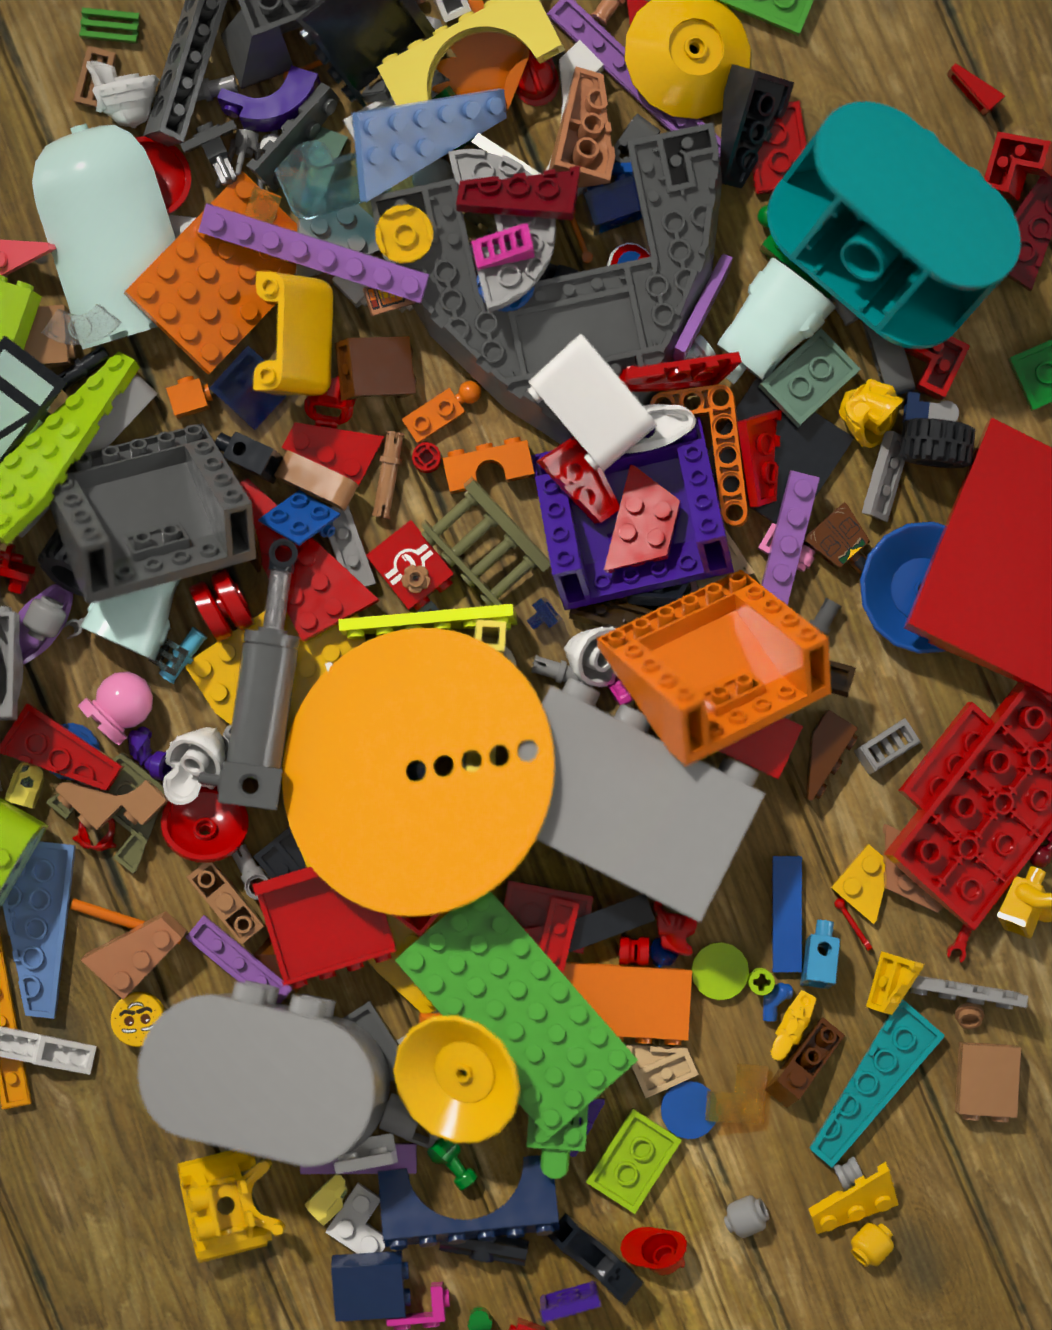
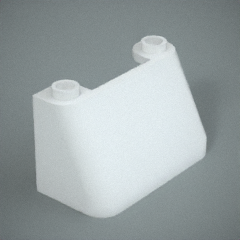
[528,334,657,471]

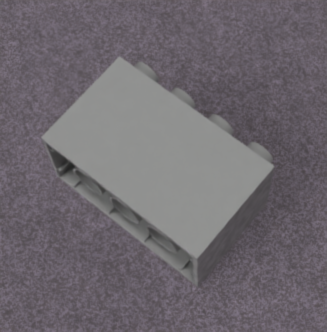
[518,677,764,922]

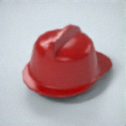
[516,50,560,106]
[620,1227,687,1276]

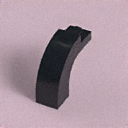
[547,1213,644,1305]

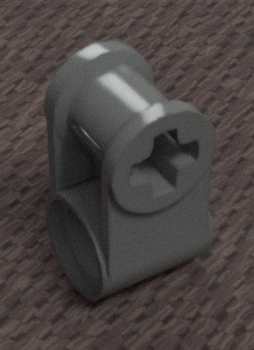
[614,114,661,163]

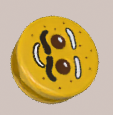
[111,992,166,1047]

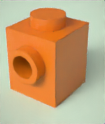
[166,376,213,419]

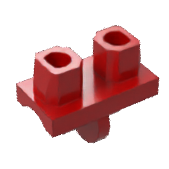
[0,543,36,594]

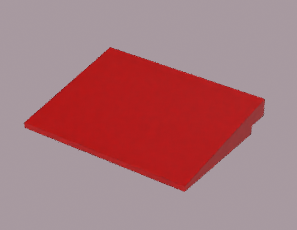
[903,418,1052,696]

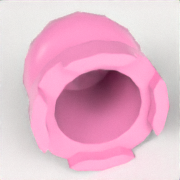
[78,672,153,745]

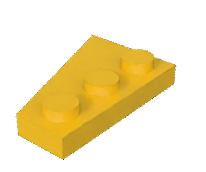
[808,1162,899,1234]

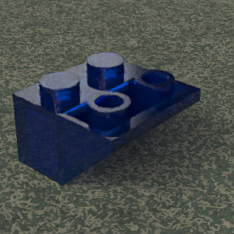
[209,346,287,430]

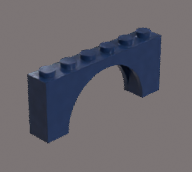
[378,1155,560,1250]

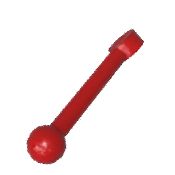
[834,898,872,951]

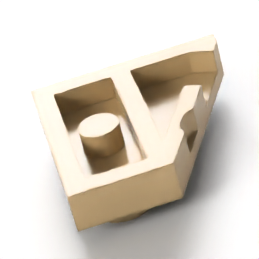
[626,1045,699,1098]

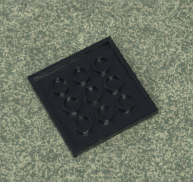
[708,377,854,524]

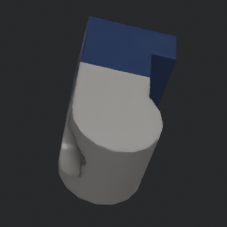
[902,392,959,423]

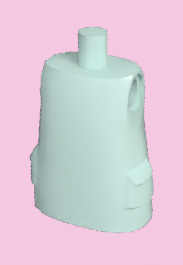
[717,258,836,385]
[80,579,181,661]

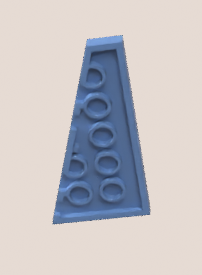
[352,88,507,202]

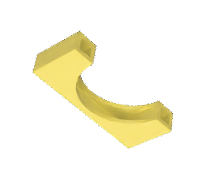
[377,0,565,105]

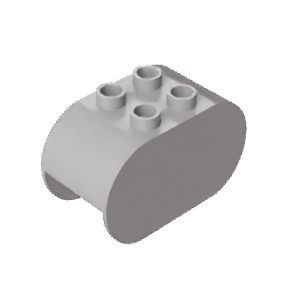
[138,981,390,1166]

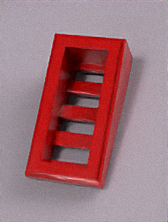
[947,63,1005,116]

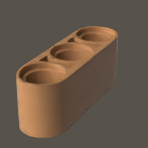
[274,450,358,511]

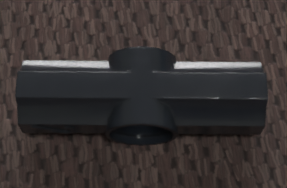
[439,1235,529,1266]

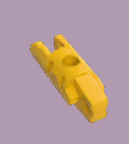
[770,990,817,1061]

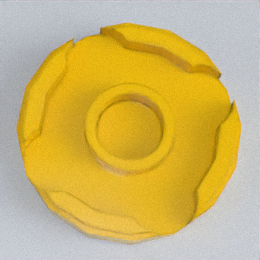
[375,205,433,264]

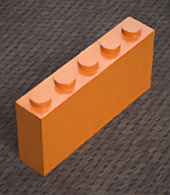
[563,962,692,1045]

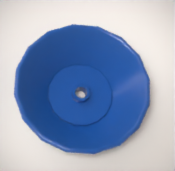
[860,522,946,654]

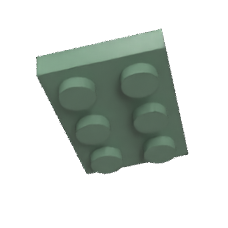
[758,328,861,428]

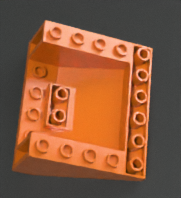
[597,569,831,766]

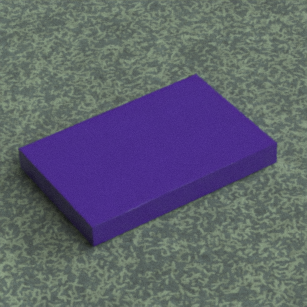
[540,1281,601,1323]

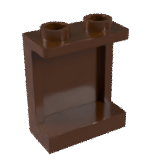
[335,336,416,400]

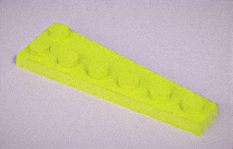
[339,604,517,639]

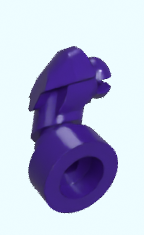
[128,727,172,781]

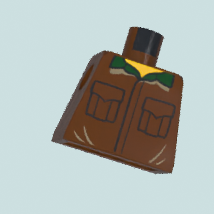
[803,502,870,574]

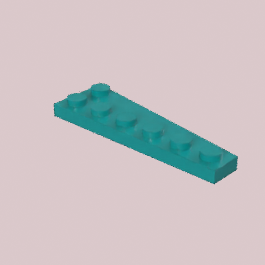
[809,999,945,1168]

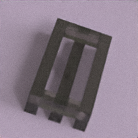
[148,638,189,676]

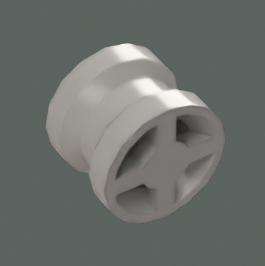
[833,1157,863,1191]

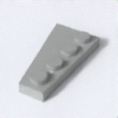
[910,976,1028,1009]

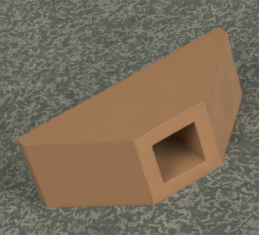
[187,862,264,945]

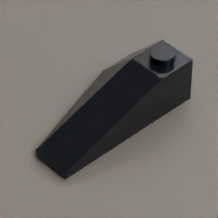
[720,64,794,189]

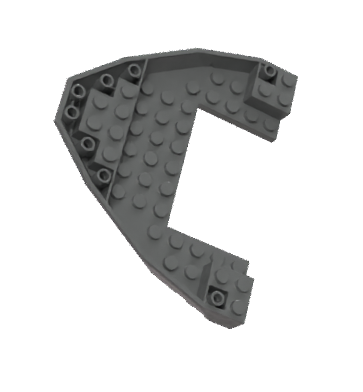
[370,122,722,444]

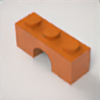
[442,437,535,495]

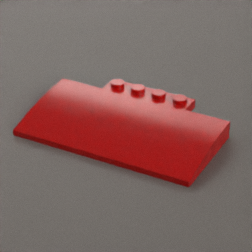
[884,682,1052,930]

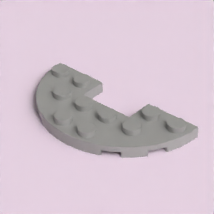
[448,149,556,313]

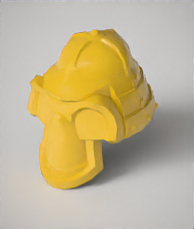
[839,379,904,448]

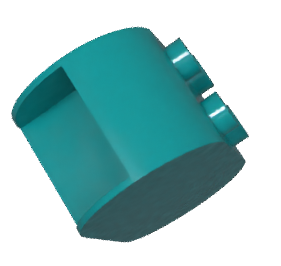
[767,101,1021,349]

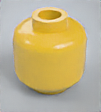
[851,1223,894,1267]

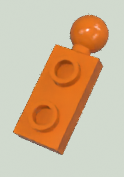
[402,381,481,444]

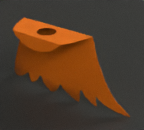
[432,0,529,112]

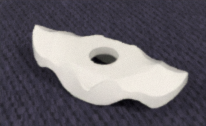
[626,404,696,453]

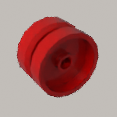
[189,568,255,643]

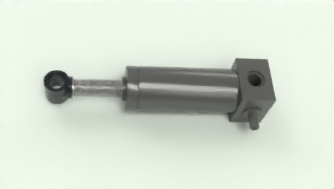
[198,539,300,810]

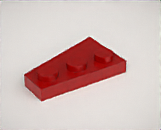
[737,410,782,507]
[281,422,385,488]

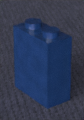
[331,1251,411,1322]

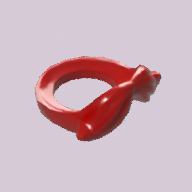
[72,818,117,851]

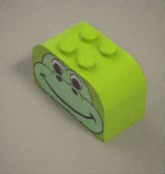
[0,797,49,909]

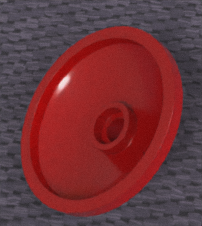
[135,136,191,216]
[161,786,249,863]

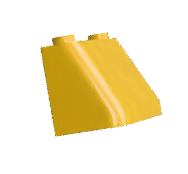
[253,272,333,396]

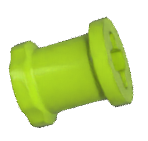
[747,967,775,995]

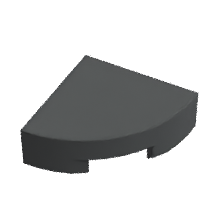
[362,76,391,103]

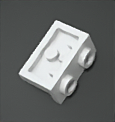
[334,1133,398,1174]

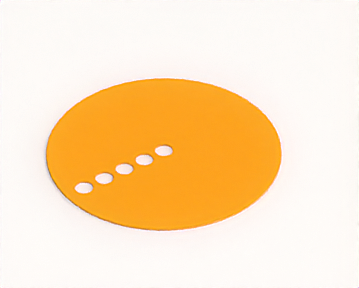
[282,628,555,916]

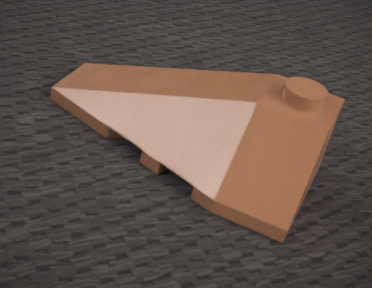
[549,66,615,188]

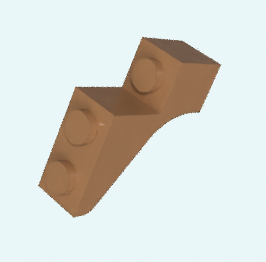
[55,780,169,830]

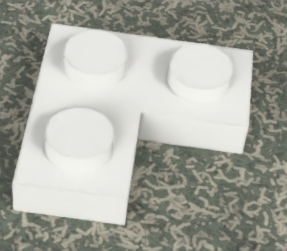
[325,1182,385,1254]

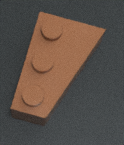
[81,911,187,999]

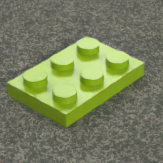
[586,1108,682,1214]

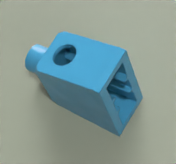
[800,920,840,989]

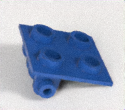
[258,490,340,546]

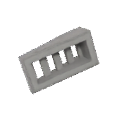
[854,718,921,775]

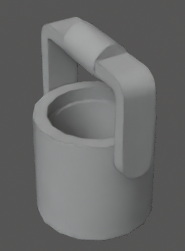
[378,1093,440,1148]

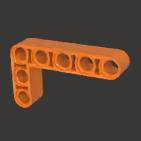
[650,384,749,527]

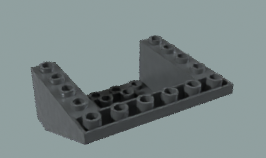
[49,423,256,604]

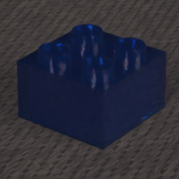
[583,173,642,236]

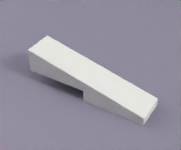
[0,1026,97,1075]

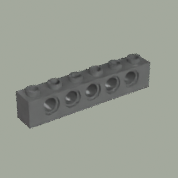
[143,0,227,147]

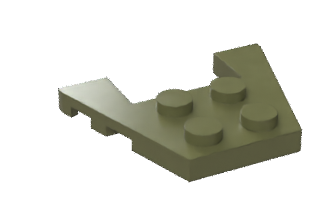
[46,753,165,874]

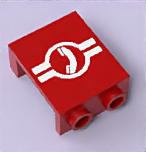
[366,520,455,611]

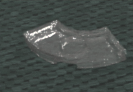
[41,304,122,345]

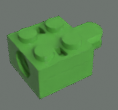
[527,1105,588,1179]

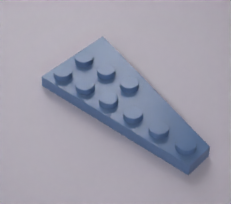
[2,841,76,1019]

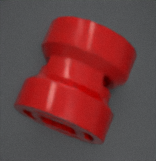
[412,442,441,474]
[619,936,649,966]

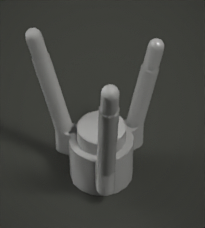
[215,129,263,190]

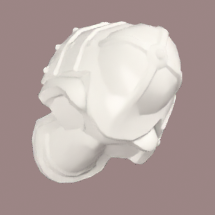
[86,61,160,128]
[564,626,617,688]
[163,727,226,805]

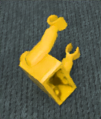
[997,866,1052,939]

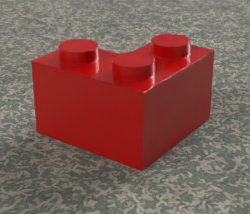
[984,132,1052,201]
[904,336,970,401]

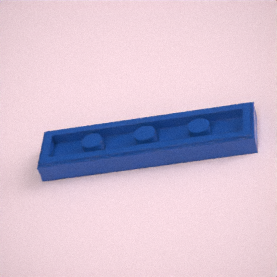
[772,856,802,972]

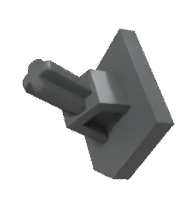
[180,120,237,186]

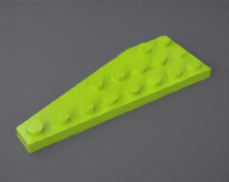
[0,351,140,545]

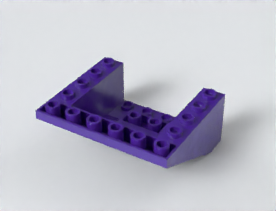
[531,417,734,610]

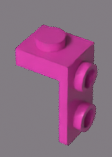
[386,1282,450,1330]

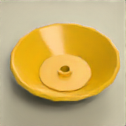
[625,0,751,119]
[393,1015,520,1143]

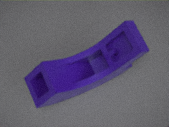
[217,66,321,132]

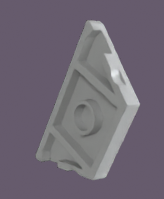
[294,199,380,277]

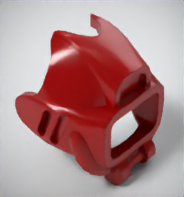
[304,375,357,429]
[653,901,697,956]

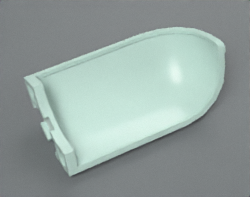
[32,123,176,349]

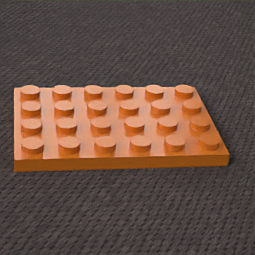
[124,171,298,375]

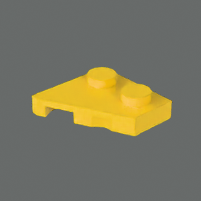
[830,844,885,924]
[866,951,924,1015]

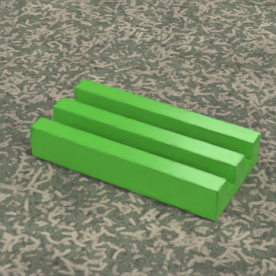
[79,7,140,44]

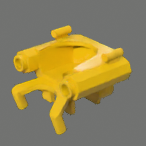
[177,1150,286,1263]

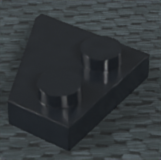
[253,827,307,879]

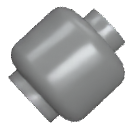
[23,596,66,641]
[724,1195,769,1238]

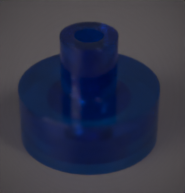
[649,937,679,968]

